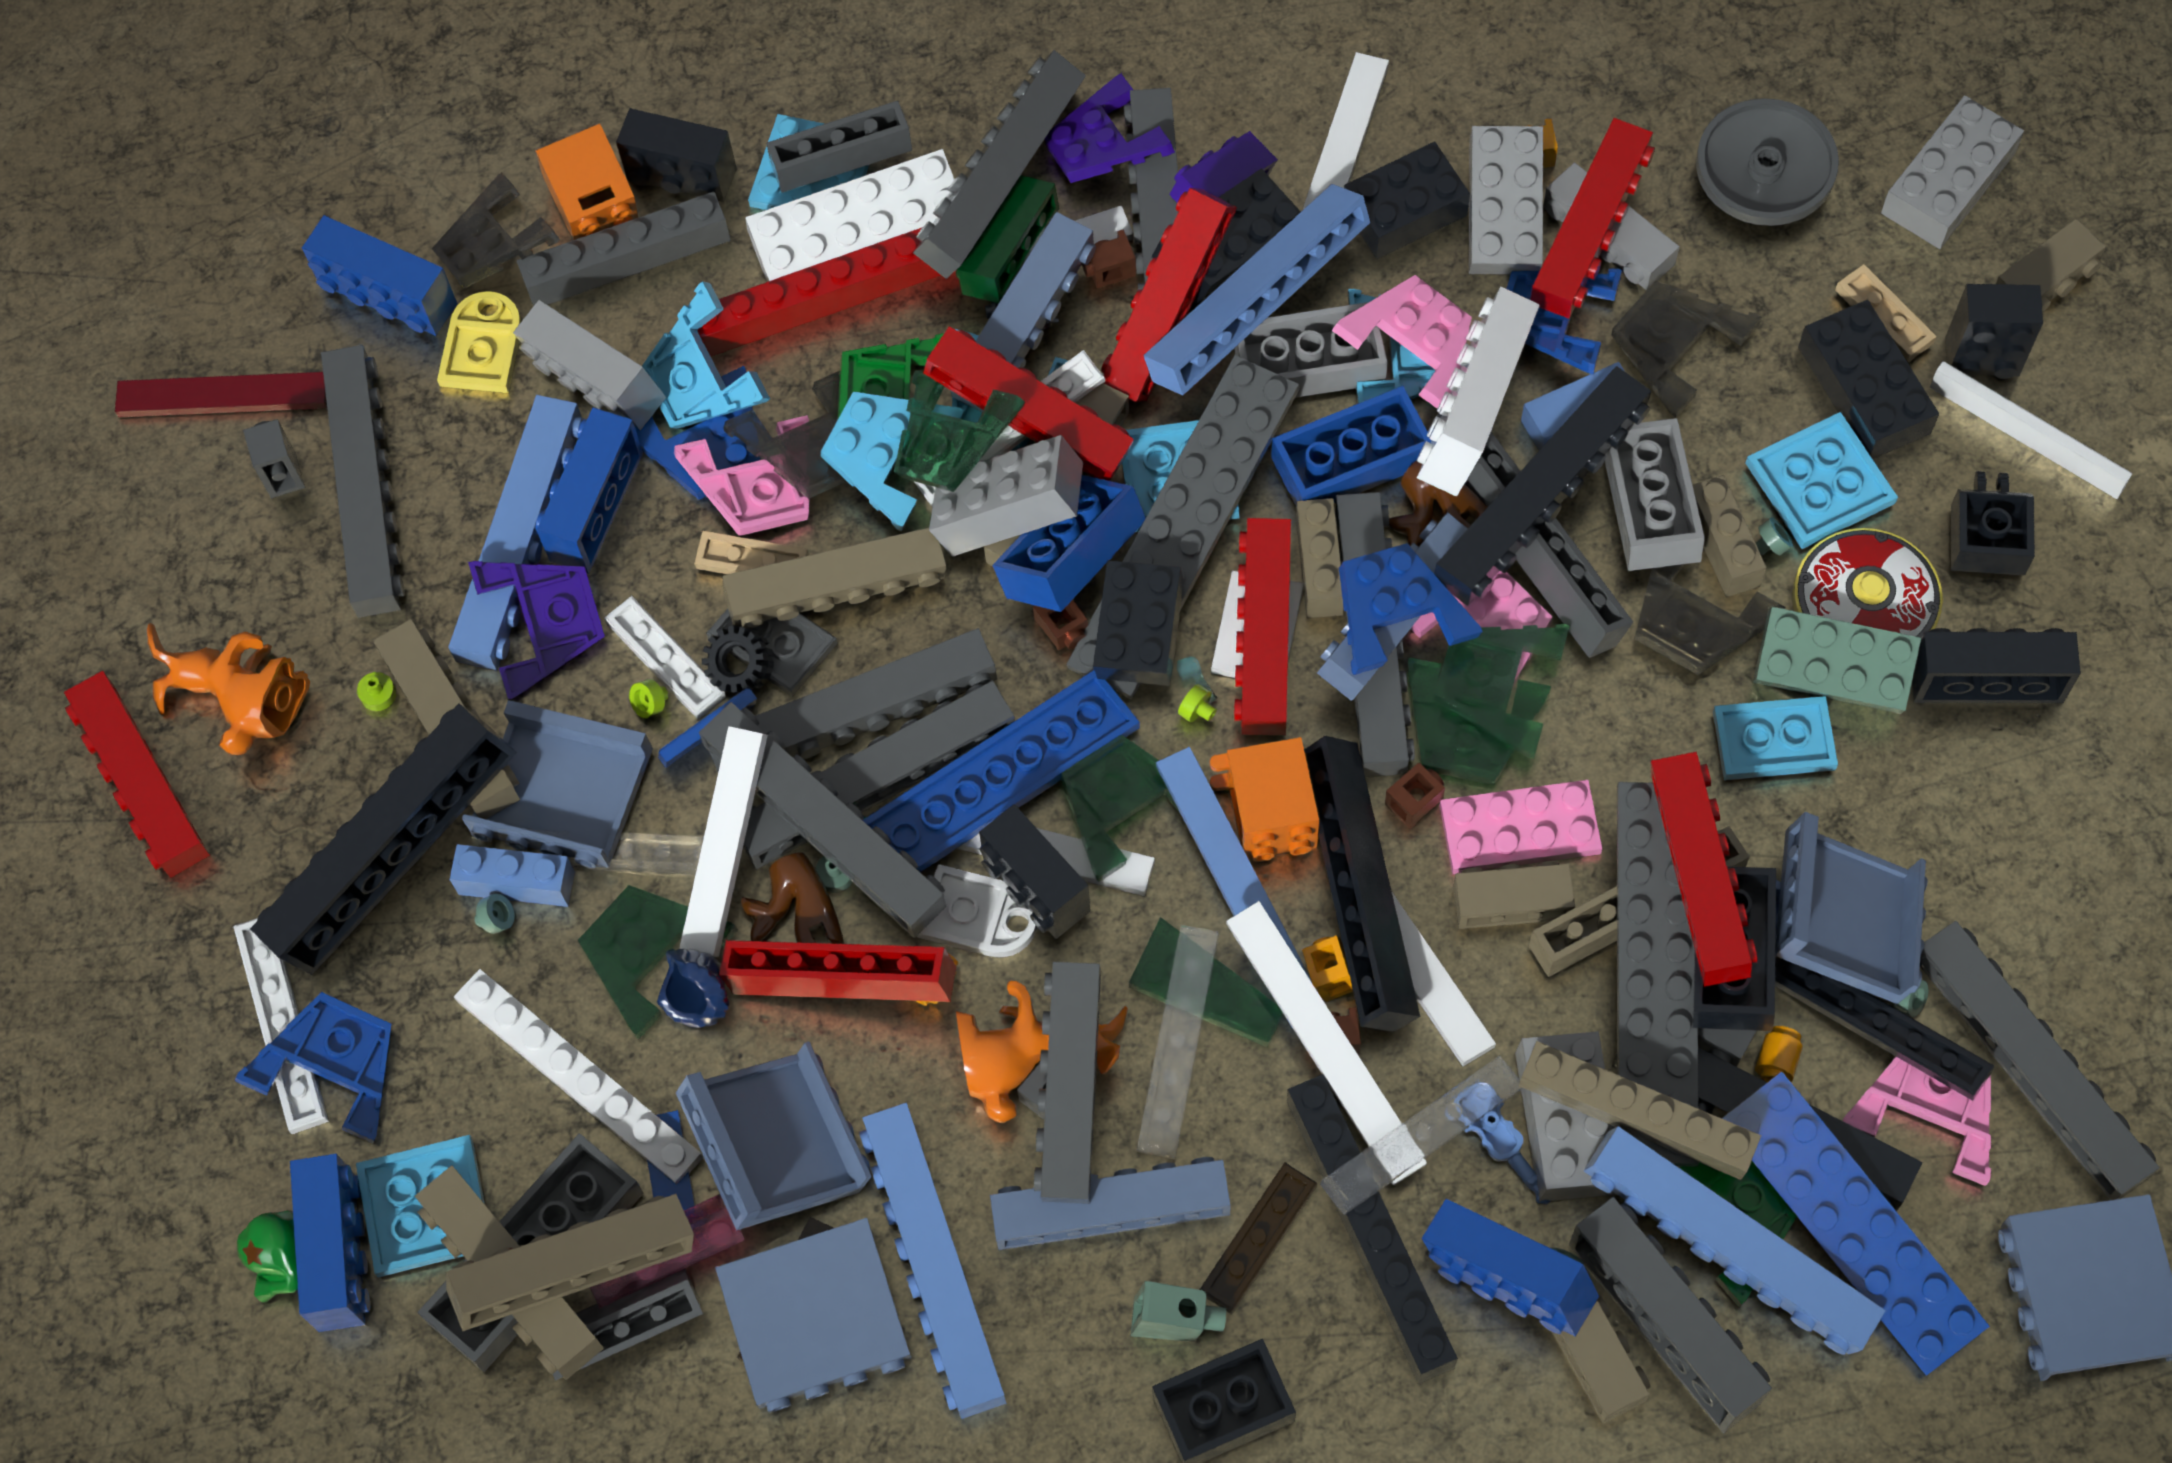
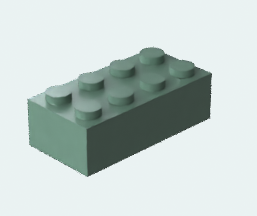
[1753,607,1921,714]

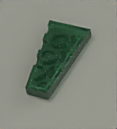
[1129,917,1284,1047]

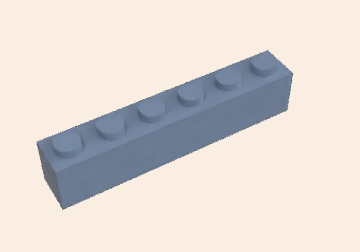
[951,212,1096,416]
[1317,512,1468,701]
[990,1157,1231,1250]

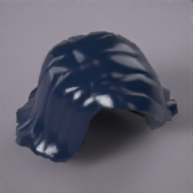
[657,948,729,1028]

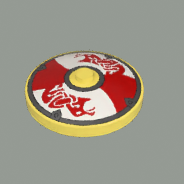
[1792,528,1943,638]

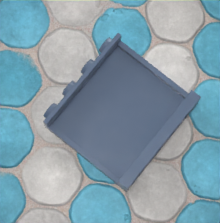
[462,700,653,868]
[1775,812,1928,1004]
[676,1042,872,1231]
[1998,1194,2172,1381]
[715,1218,912,1413]

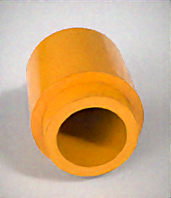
[1755,1026,1803,1083]

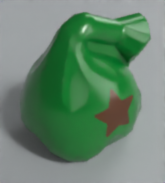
[237,1210,298,1302]

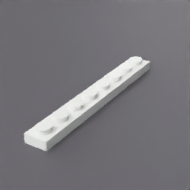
[454,969,704,1185]

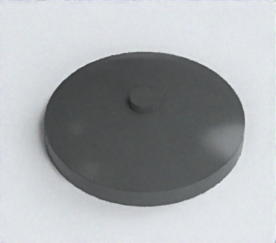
[1696,98,1839,226]

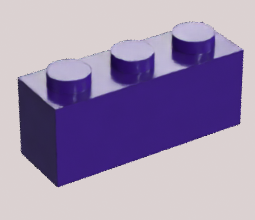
[1169,131,1278,202]

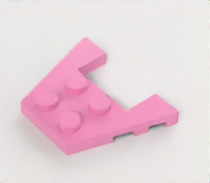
[1332,275,1472,408]
[674,415,809,536]
[1411,571,1552,714]
[1842,1057,1991,1186]

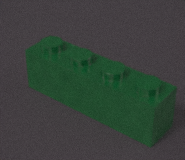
[956,175,1060,303]

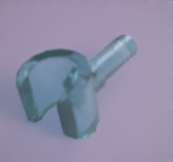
[1176,657,1217,703]

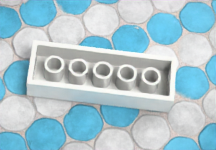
[745,149,954,282]
[1417,286,1539,496]

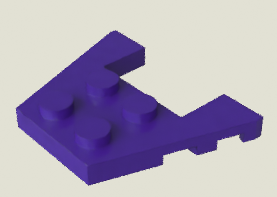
[1044,73,1175,183]
[468,561,605,700]

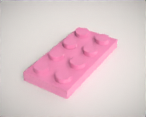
[1439,780,1602,875]

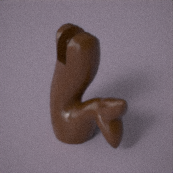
[1389,461,1487,547]
[741,852,844,944]

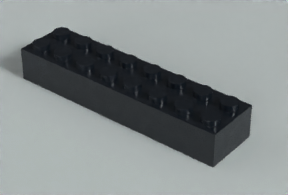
[250,703,517,975]

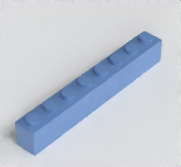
[1143,184,1371,396]
[448,395,584,671]
[859,1102,1007,1419]
[1584,1126,1886,1355]

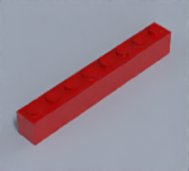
[697,227,956,357]

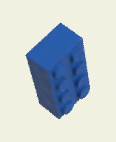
[302,215,457,336]
[1271,386,1432,508]
[535,407,643,574]
[992,475,1146,612]
[290,1153,370,1332]
[1422,1199,1599,1337]

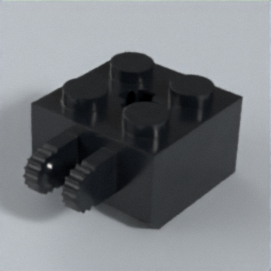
[1951,471,2035,575]

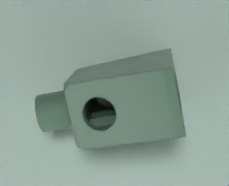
[1130,1281,1226,1342]

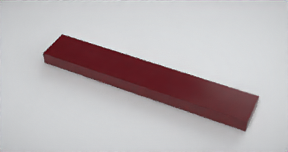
[115,372,327,417]

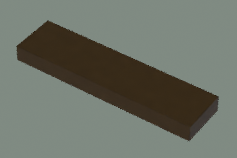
[1199,1162,1318,1315]

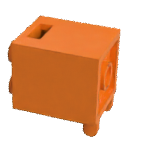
[536,124,639,240]
[1210,737,1319,862]

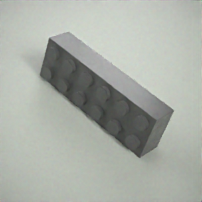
[417,1133,644,1372]
[1569,1197,1772,1434]

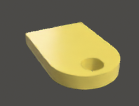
[437,291,522,393]

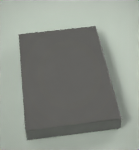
[706,608,838,697]

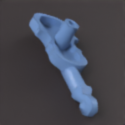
[1452,1083,1551,1204]

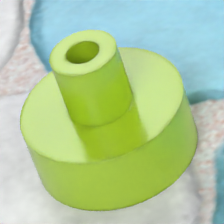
[357,672,396,711]
[629,679,668,718]
[1178,684,1217,723]

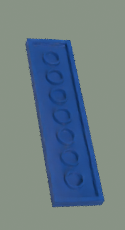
[862,670,1140,872]
[1722,1072,1990,1376]

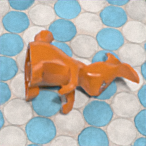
[147,623,310,755]
[956,981,1128,1123]

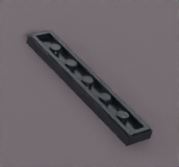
[1775,959,1994,1101]

